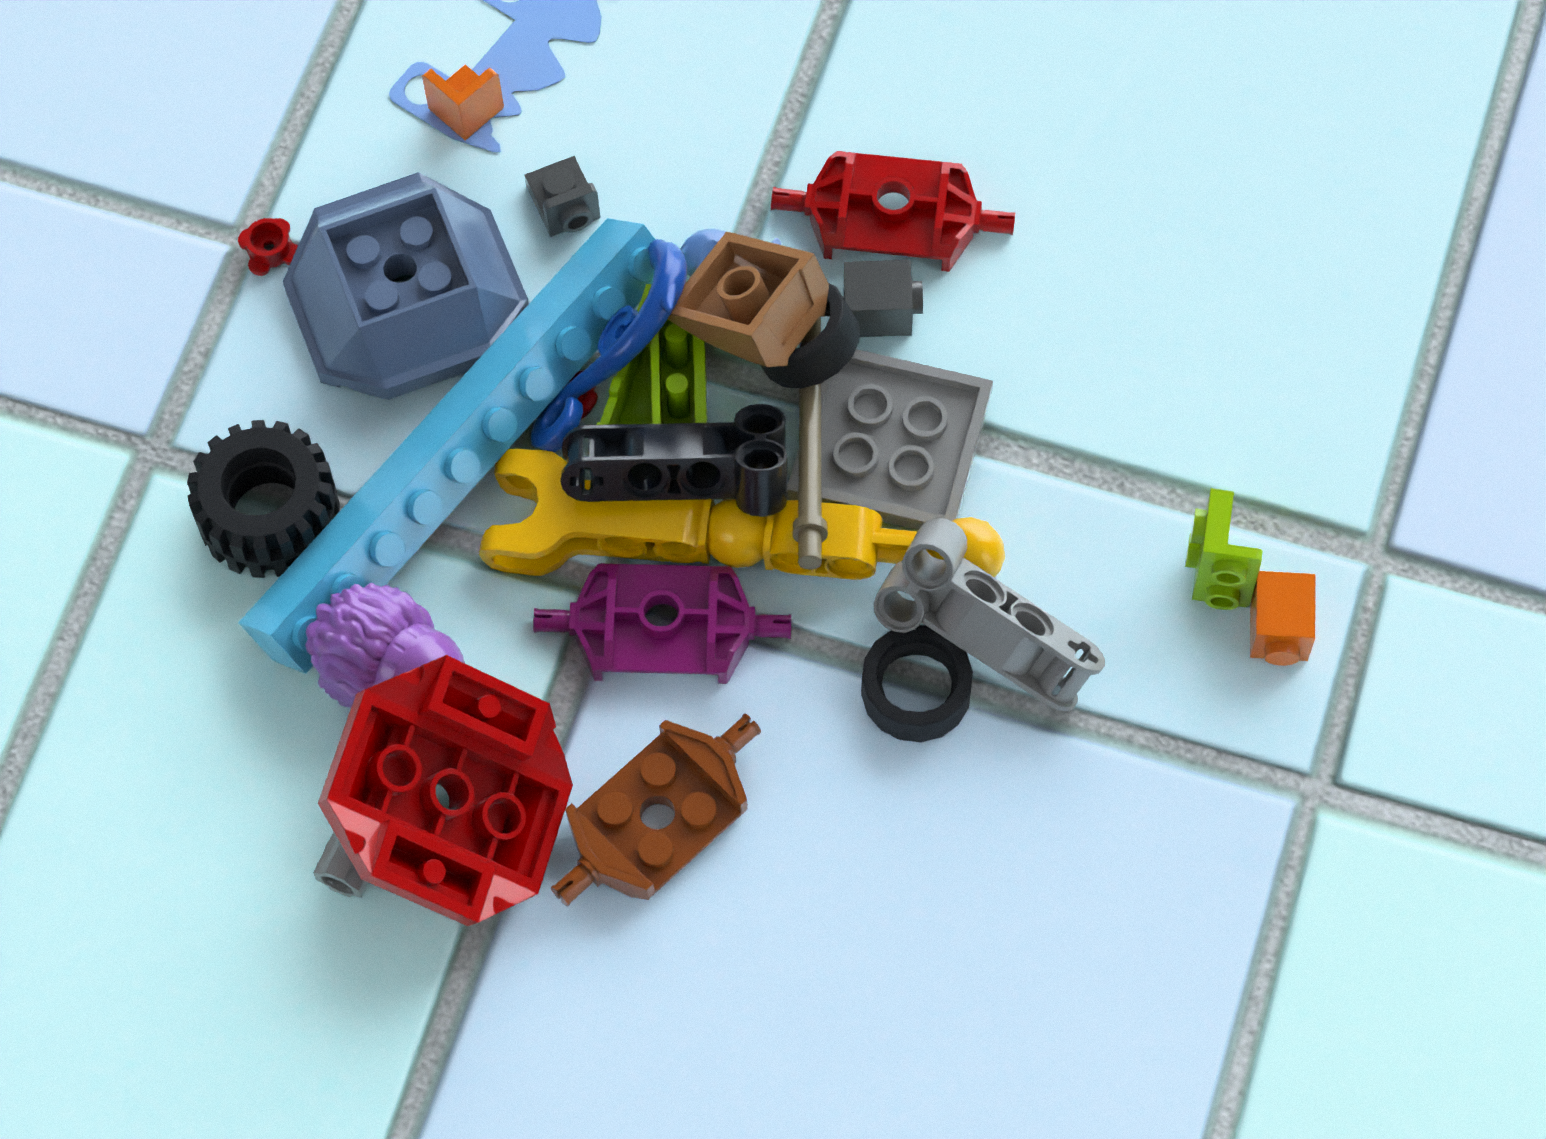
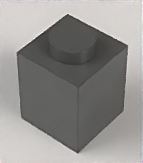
[843,260,923,337]

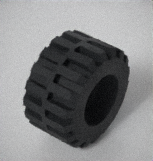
[187,420,340,578]

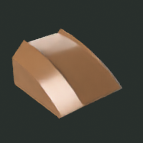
[668,231,829,367]

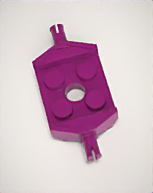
[533,563,792,684]

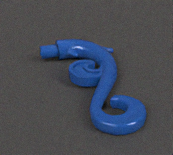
[530,239,687,452]

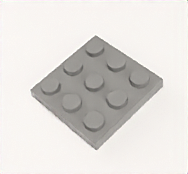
[788,349,993,530]

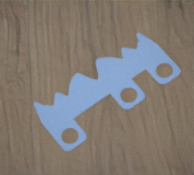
[389,0,602,152]

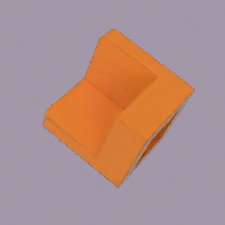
[422,64,504,140]

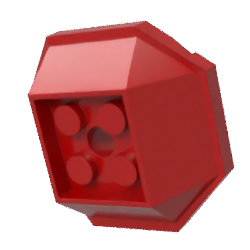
[317,655,573,926]

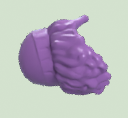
[305,583,465,708]

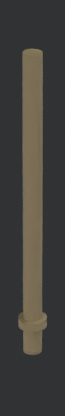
[792,317,828,570]

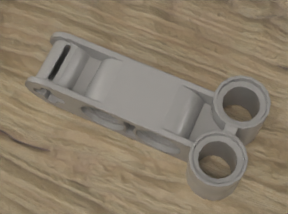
[873,518,1105,711]

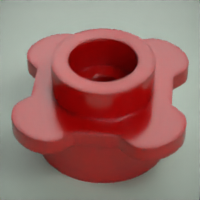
[238,218,298,276]

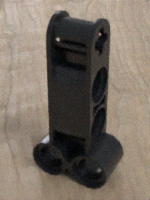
[560,404,788,517]

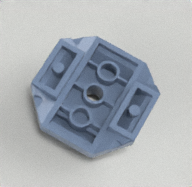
[283,172,529,400]

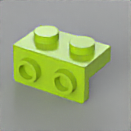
[1185,488,1263,610]

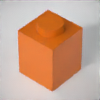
[1250,571,1316,666]

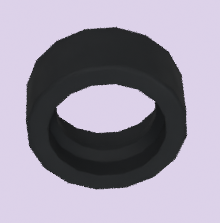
[760,283,860,389]
[861,625,973,743]

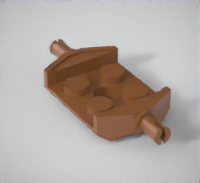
[550,714,761,907]

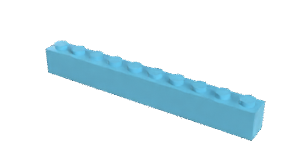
[238,218,656,674]

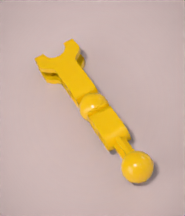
[479,449,1005,580]

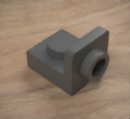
[524,155,601,237]

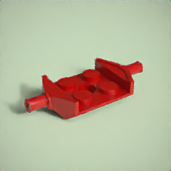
[771,151,1016,272]

